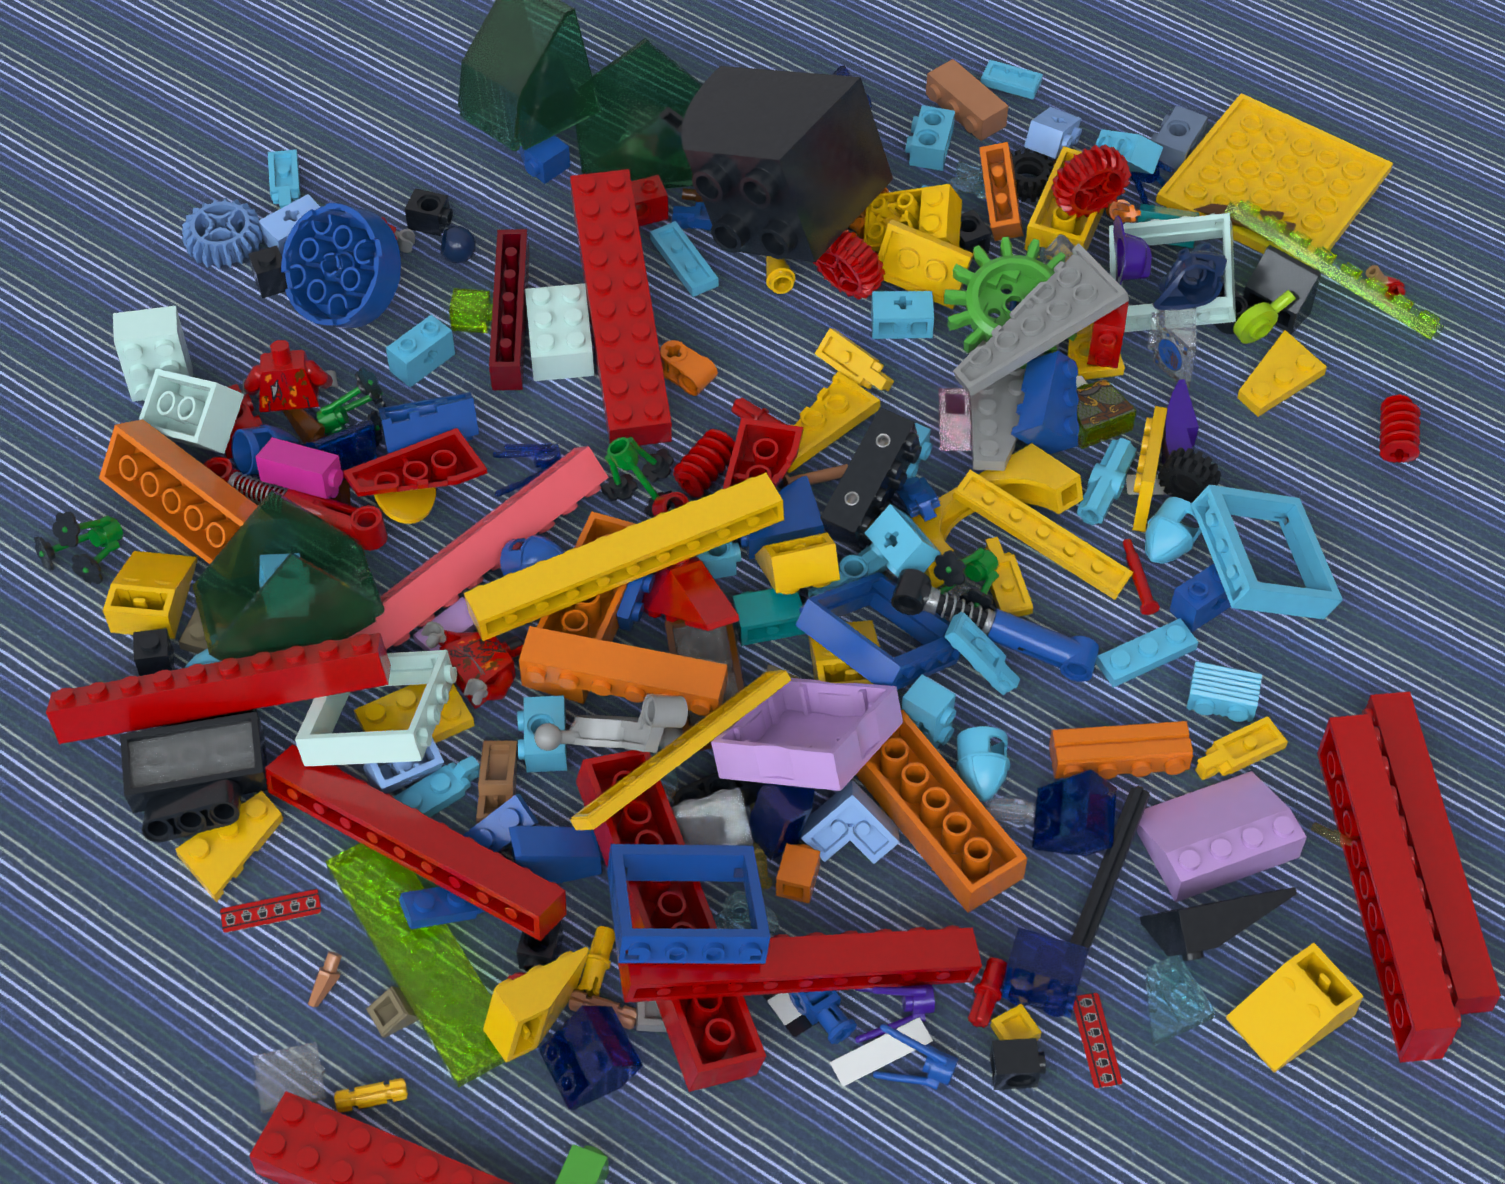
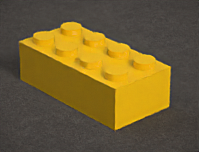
[1024,146,1105,262]

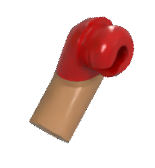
[1365,265,1406,301]

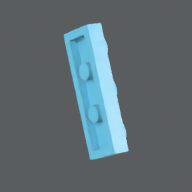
[650,221,719,297]
[1096,618,1198,687]

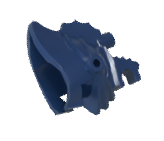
[1152,241,1227,310]

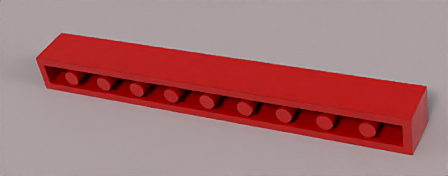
[46,633,391,744]
[1362,691,1501,1014]
[265,744,567,941]
[618,925,982,1003]

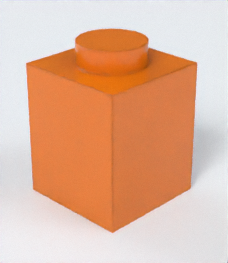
[776,843,820,904]

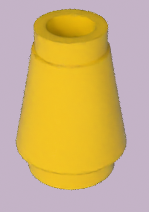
[766,256,795,294]

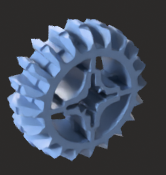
[182,198,263,269]

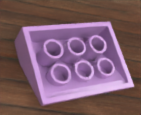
[1137,771,1307,902]

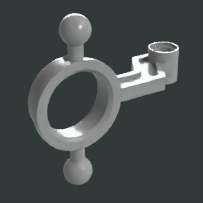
[534,694,688,752]

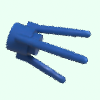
[873,1024,959,1090]

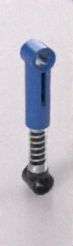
[891,569,1099,682]

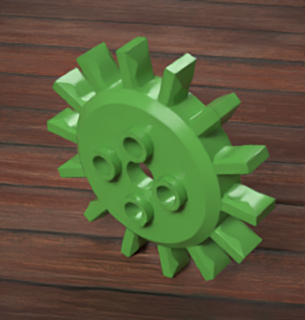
[944,237,1077,369]

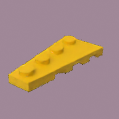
[787,371,881,473]
[1132,406,1167,532]

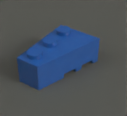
[1011,351,1079,455]
[378,392,479,454]

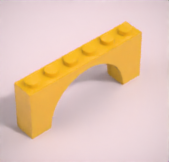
[908,443,1083,588]

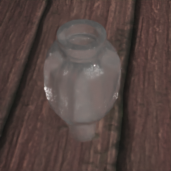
[982,795,1035,828]

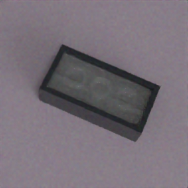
[120,712,268,813]

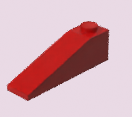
[723,417,804,489]
[343,428,487,497]
[641,556,739,631]

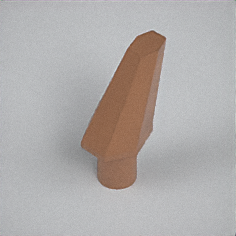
[308,951,342,1007]

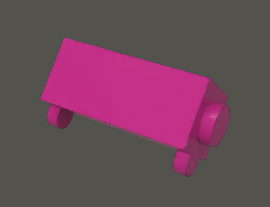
[255,437,343,499]

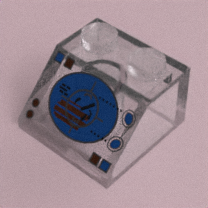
[1147,307,1196,388]

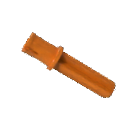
[1106,199,1141,223]

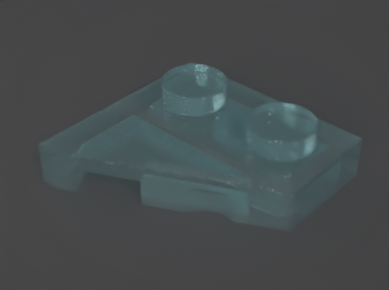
[1145,955,1216,1046]

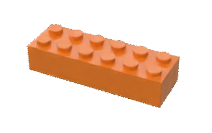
[99,419,274,579]
[519,511,635,704]
[856,710,1027,913]

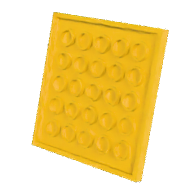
[1156,93,1393,270]

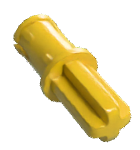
[577,926,615,997]

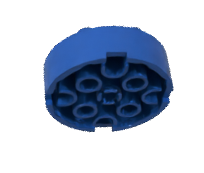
[281,203,401,328]

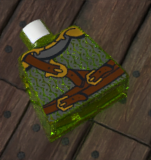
[1076,376,1137,449]

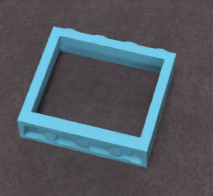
[1191,485,1343,619]

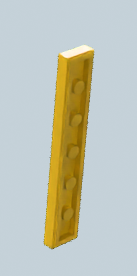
[952,469,1133,600]

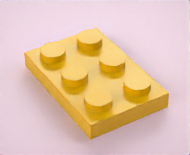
[878,219,973,310]
[354,684,475,743]

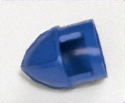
[232,424,301,476]
[500,535,565,576]

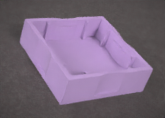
[711,678,903,791]

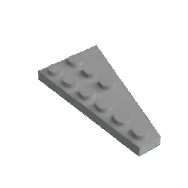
[953,243,1129,396]
[968,340,1059,471]

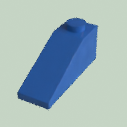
[508,103,571,184]

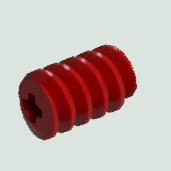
[1379,394,1421,463]
[673,429,735,498]

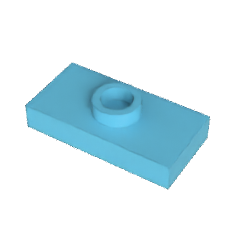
[980,60,1043,99]

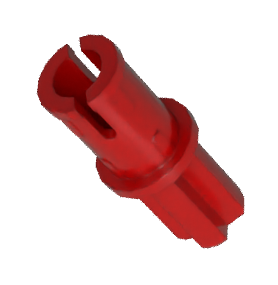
[731,398,788,425]
[968,957,1009,1028]

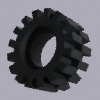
[1011,149,1054,202]
[1158,448,1221,503]

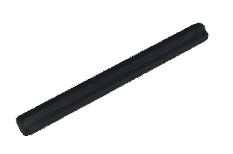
[1063,786,1150,969]

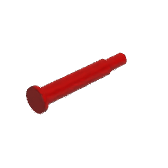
[1122,539,1160,615]

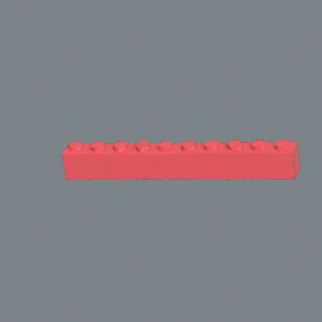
[333,446,609,650]

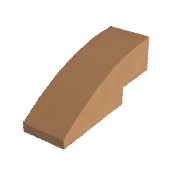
[476,741,518,824]

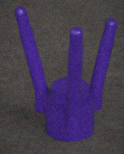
[855,984,935,1043]

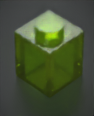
[449,288,493,333]

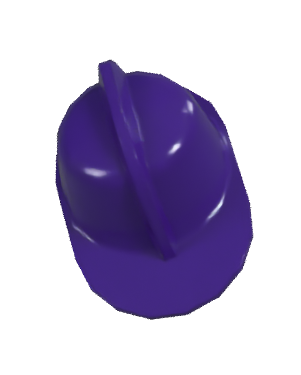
[1113,215,1152,285]

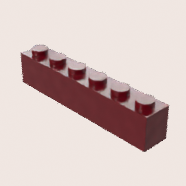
[489,229,530,390]

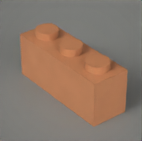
[926,59,1009,141]

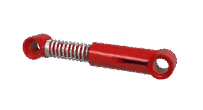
[203,457,388,551]

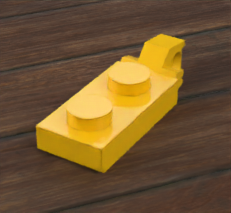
[815,328,894,391]
[984,537,1033,617]
[1195,716,1288,780]

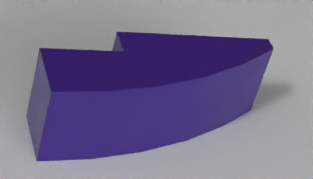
[1161,379,1199,464]

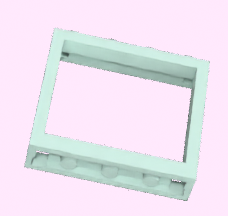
[1109,213,1236,332]
[295,650,457,766]

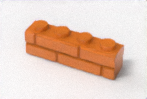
[1049,721,1193,782]

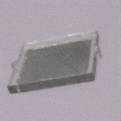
[253,1042,326,1114]

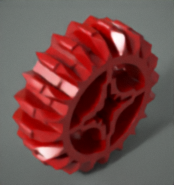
[1051,144,1131,218]
[813,229,885,300]

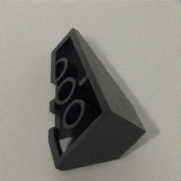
[1140,887,1297,961]

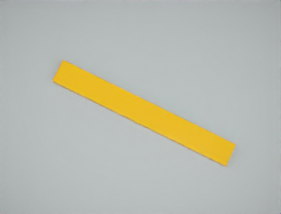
[570,670,791,830]

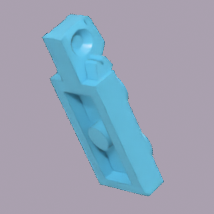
[268,149,301,208]
[944,612,1020,695]
[394,756,480,817]

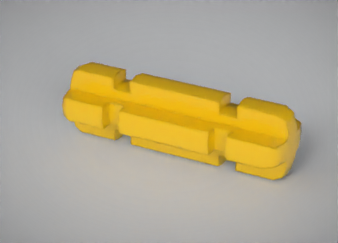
[334,1078,408,1113]

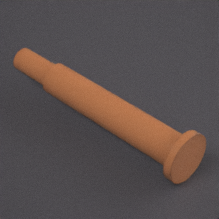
[783,464,848,487]

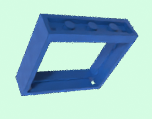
[795,572,961,690]
[607,844,770,964]

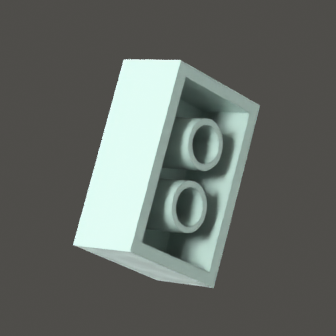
[525,283,594,381]
[113,306,193,402]
[139,369,244,454]

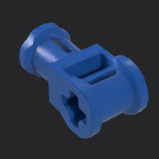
[788,990,857,1044]

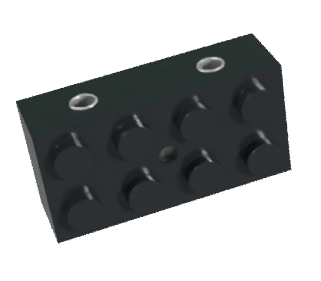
[820,407,922,552]

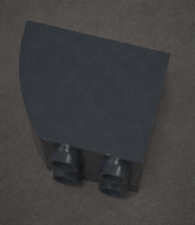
[681,66,893,262]

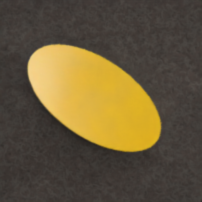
[374,487,436,524]

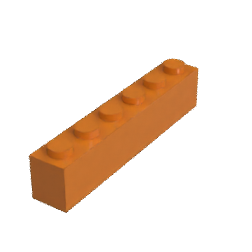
[519,626,728,716]

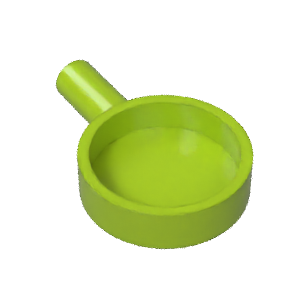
[1233,290,1296,344]

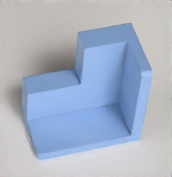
[801,780,900,864]

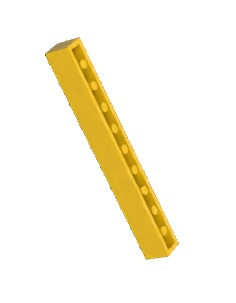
[464,473,784,641]

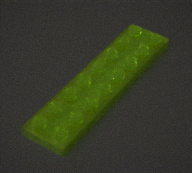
[1224,200,1444,340]
[325,843,505,1088]

